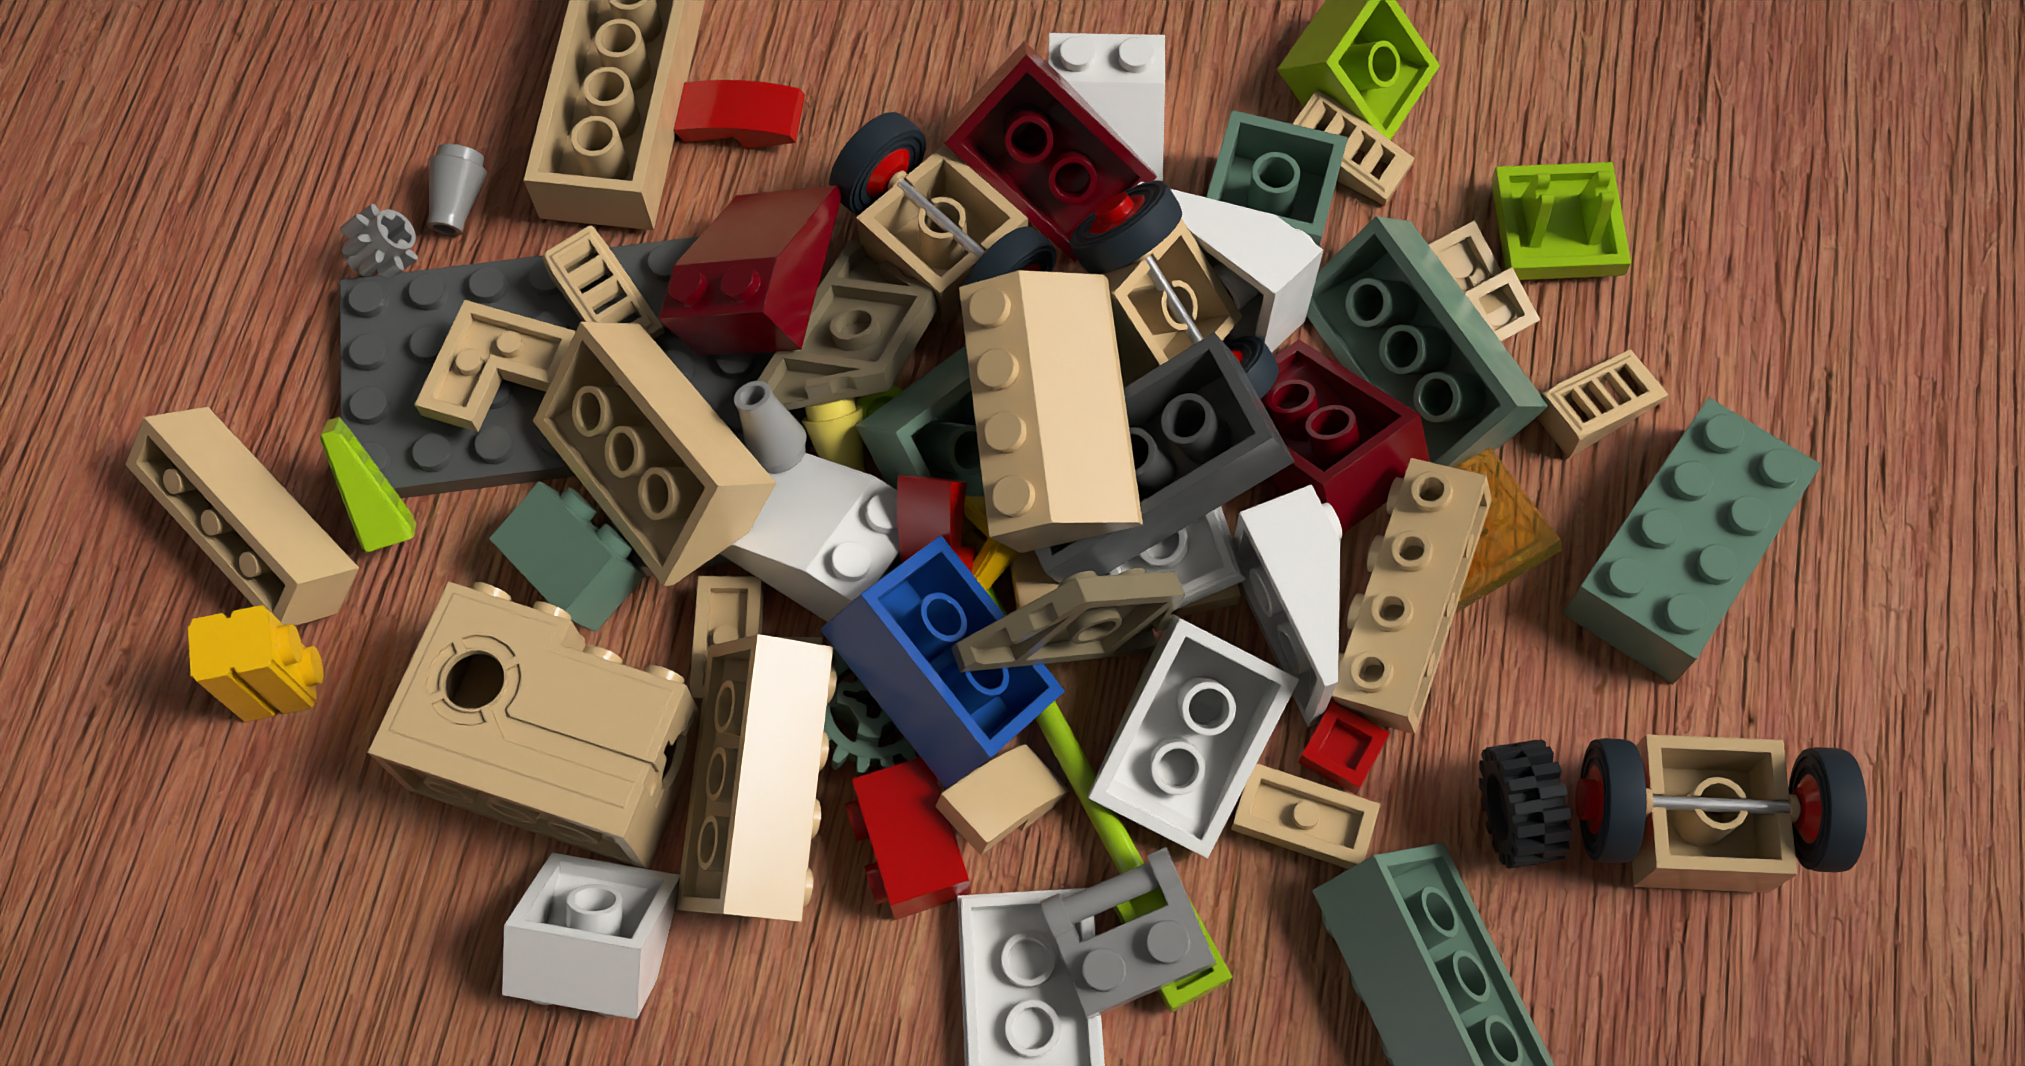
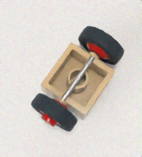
[829,112,1057,328]
[1069,180,1279,399]
[1575,734,1867,893]

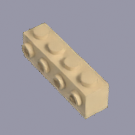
[125,407,359,626]
[1332,458,1492,735]

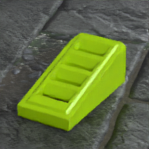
[319,417,417,553]

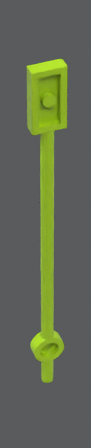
[856,386,1232,1014]

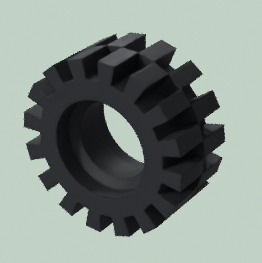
[1479,739,1572,869]

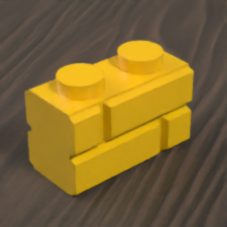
[188,605,324,722]

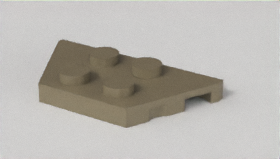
[757,240,938,410]
[951,568,1185,672]

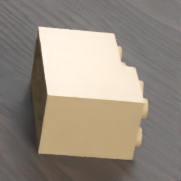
[367,581,701,869]

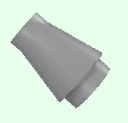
[427,144,487,236]
[734,381,807,473]

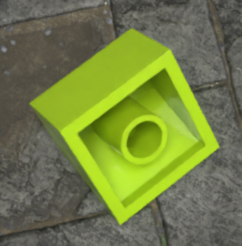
[1277,0,1440,140]

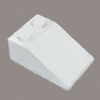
[1048,33,1165,181]
[1138,182,1323,353]
[720,453,901,622]
[1233,485,1342,728]
[1088,614,1299,859]

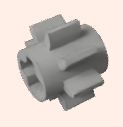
[340,204,418,278]

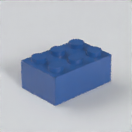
[820,535,1065,789]

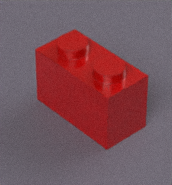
[845,757,971,920]

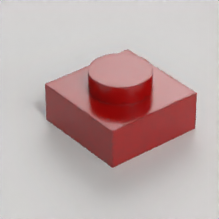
[1298,701,1390,795]

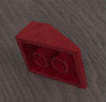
[944,41,1157,262]
[658,185,842,356]
[1260,339,1430,534]

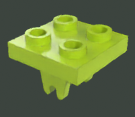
[1491,162,1631,280]

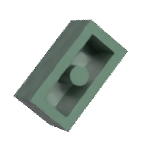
[489,481,646,632]

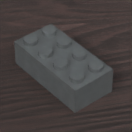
[1035,332,1295,583]

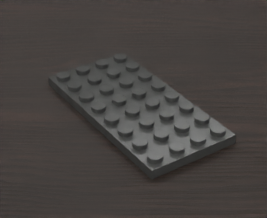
[340,236,820,498]

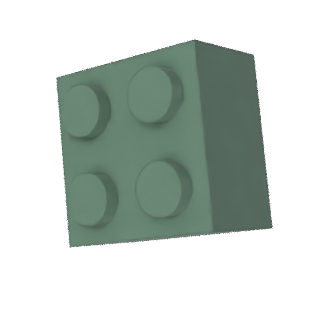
[1206,110,1348,247]

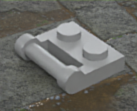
[1040,847,1217,1019]

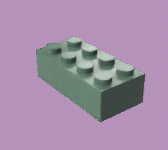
[1562,397,1822,684]

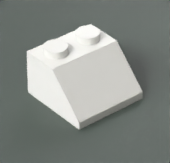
[502,852,680,1019]

